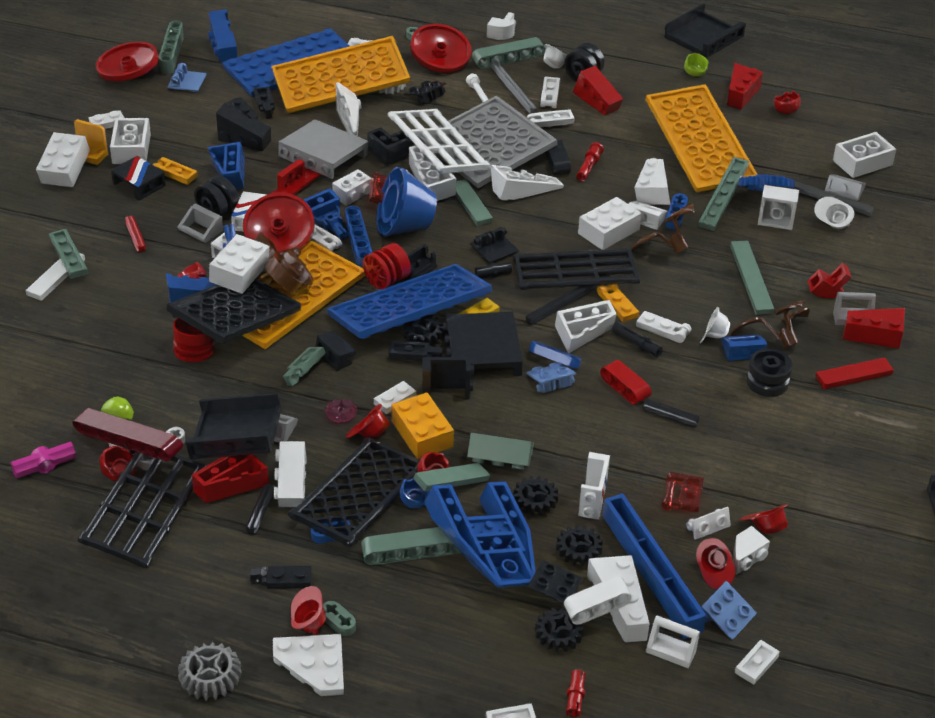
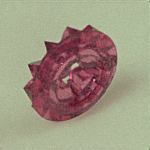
[325,398,357,423]

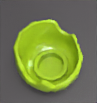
[684,53,708,77]
[101,396,134,420]

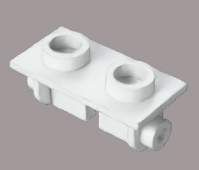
[686,507,731,540]

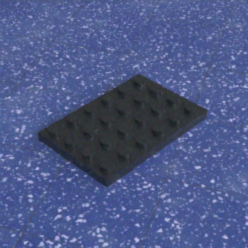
[167,278,302,344]

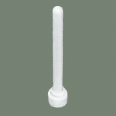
[466,74,489,102]

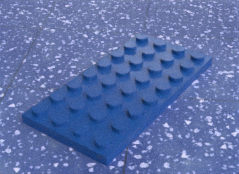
[222,29,350,97]
[327,264,492,339]

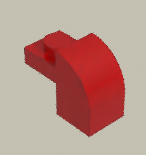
[807,263,852,298]

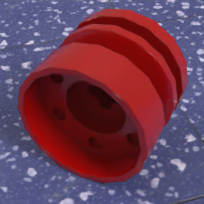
[363,243,411,290]
[173,318,214,362]

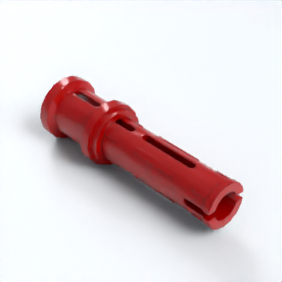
[576,142,604,182]

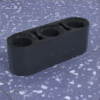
[545,140,571,175]

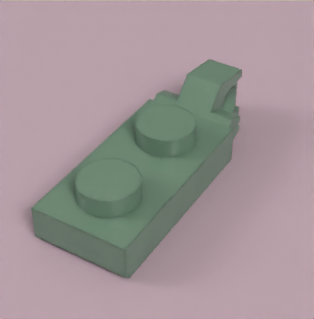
[283,347,326,386]

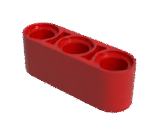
[600,360,652,405]

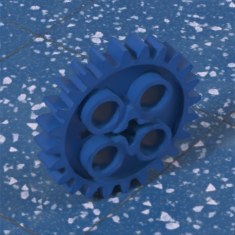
[738,174,795,192]

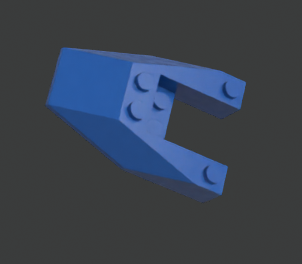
[424,482,536,588]

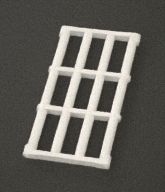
[388,109,491,174]

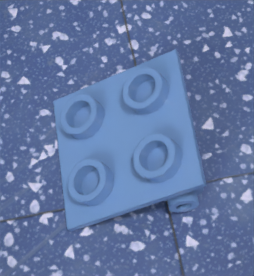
[167,63,207,92]
[526,362,576,393]
[701,581,757,640]

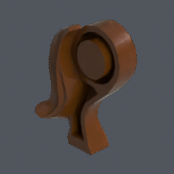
[254,232,313,295]

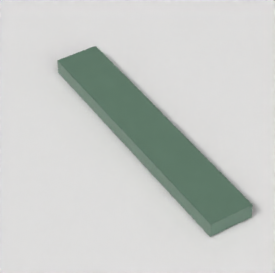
[698,157,749,231]
[730,241,774,315]

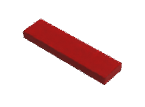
[815,357,894,389]

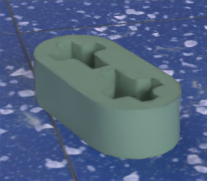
[323,601,356,637]

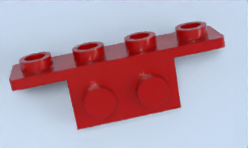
[270,159,322,195]

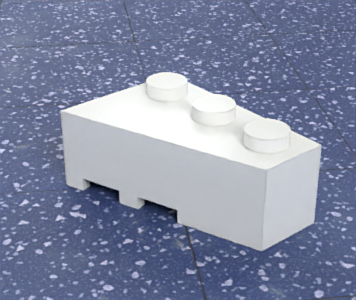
[634,158,671,205]
[274,441,307,507]

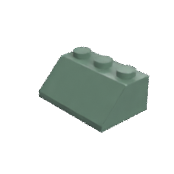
[467,433,534,469]

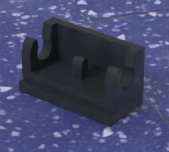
[404,244,437,280]
[315,331,356,371]

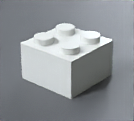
[757,185,799,230]

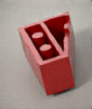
[727,63,763,110]
[572,66,623,115]
[843,308,905,348]
[192,454,269,503]

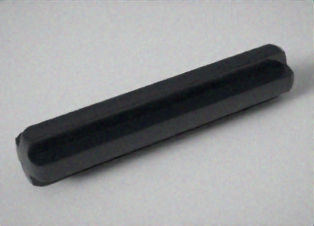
[643,399,700,427]
[246,484,274,535]

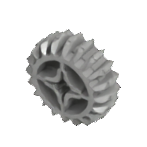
[178,642,241,701]

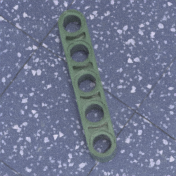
[159,21,184,74]
[471,37,546,69]
[361,527,461,565]

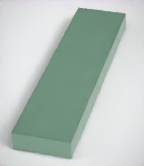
[456,179,493,226]
[49,229,88,279]
[413,463,490,491]

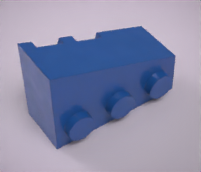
[208,9,237,62]
[208,142,245,190]
[166,273,217,316]

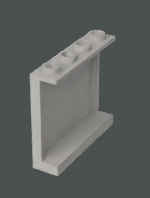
[278,120,368,179]

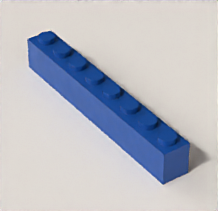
[602,493,706,639]

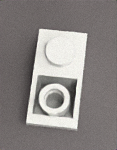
[733,526,770,575]

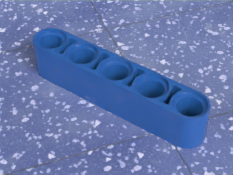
[345,206,372,268]

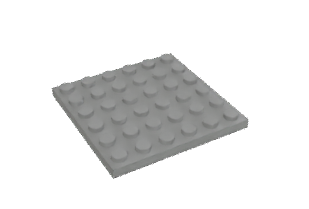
[418,96,557,188]

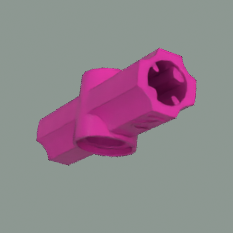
[10,442,76,479]

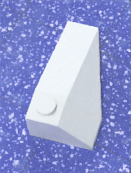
[336,82,361,137]
[491,165,564,201]

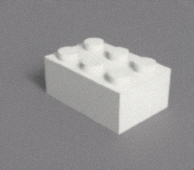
[110,118,151,164]
[36,132,90,187]
[833,132,896,178]
[578,197,641,250]
[209,234,270,294]

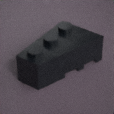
[216,103,271,151]

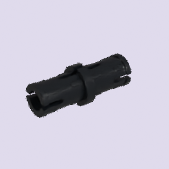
[475,261,512,278]

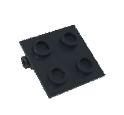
[403,80,446,105]
[470,227,519,263]
[528,560,582,604]

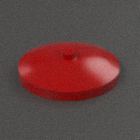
[410,24,472,73]
[96,42,159,81]
[243,192,315,252]

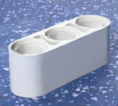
[564,577,632,624]

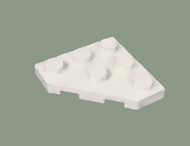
[273,634,344,696]

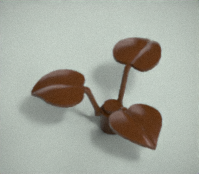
[631,204,694,253]
[730,300,810,348]

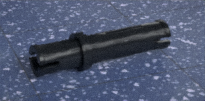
[612,321,663,358]

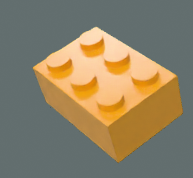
[391,392,454,459]

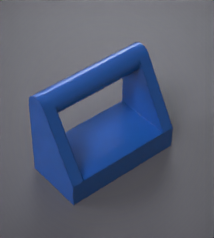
[721,334,767,361]

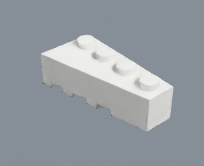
[409,144,456,201]
[587,555,649,642]

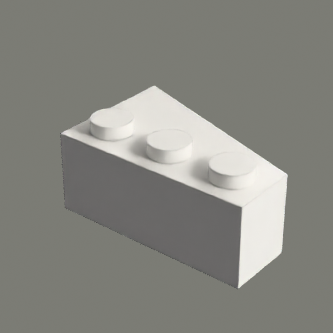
[555,300,616,353]

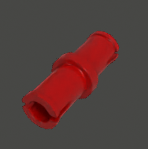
[566,669,586,717]

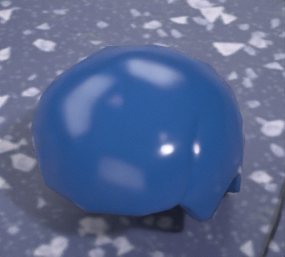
[399,478,430,509]

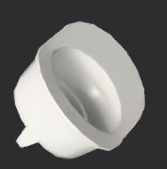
[543,44,567,68]
[814,197,854,229]
[700,307,730,344]

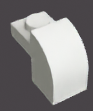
[487,12,516,40]

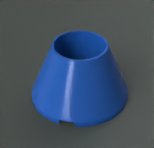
[377,167,437,236]

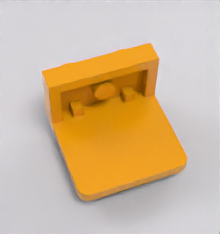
[74,119,108,165]

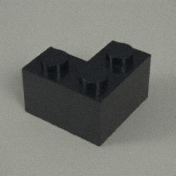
[367,127,414,165]

